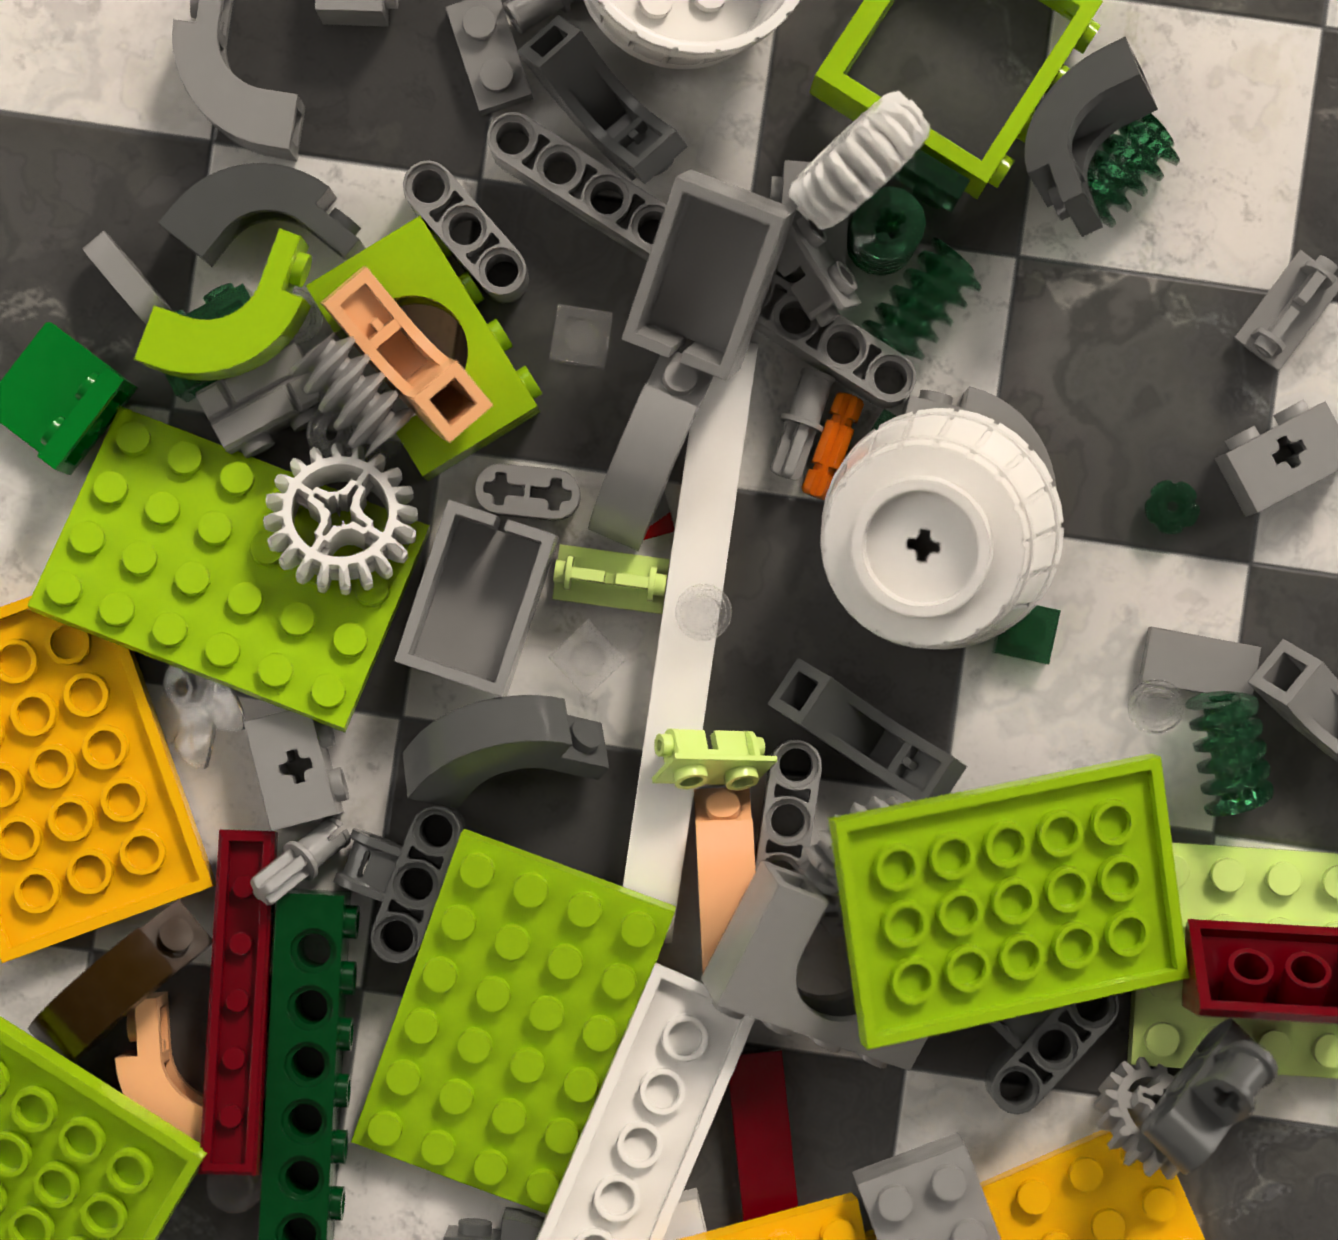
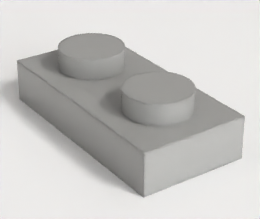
[445,0,533,116]

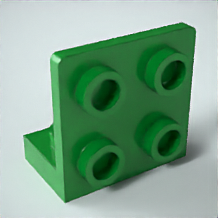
[0,322,138,475]

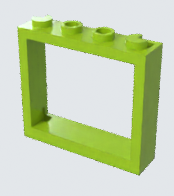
[809,0,1103,199]

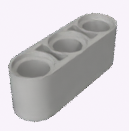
[403,160,529,303]
[755,739,822,874]

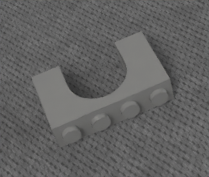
[701,860,928,1071]

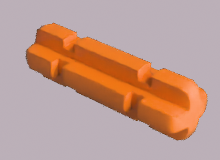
[802,392,864,500]

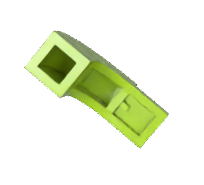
[134,228,312,381]

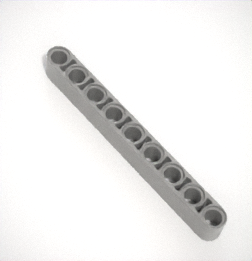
[487,112,916,408]

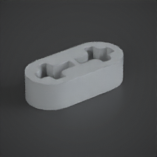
[82,231,172,325]
[475,464,581,521]

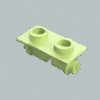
[552,544,670,614]
[652,728,777,790]

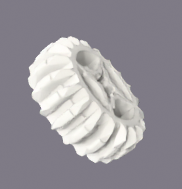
[788,91,930,230]
[263,442,418,595]

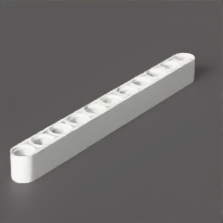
[623,342,758,944]

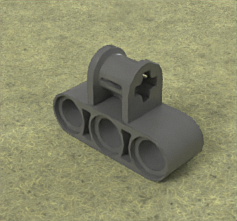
[333,805,466,963]
[985,994,1119,1115]
[1140,1018,1278,1174]

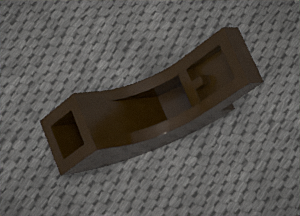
[28,899,213,1063]

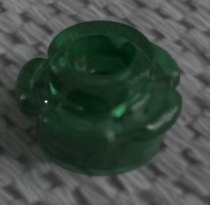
[1145,480,1200,534]

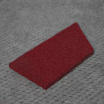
[1182,919,1338,1024]

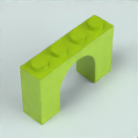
[306,216,543,481]

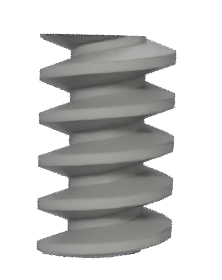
[289,332,415,458]

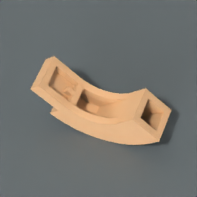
[320,266,493,443]
[694,787,756,975]
[115,992,265,1159]

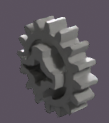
[1093,1057,1189,1180]

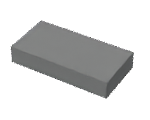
[1139,627,1262,702]

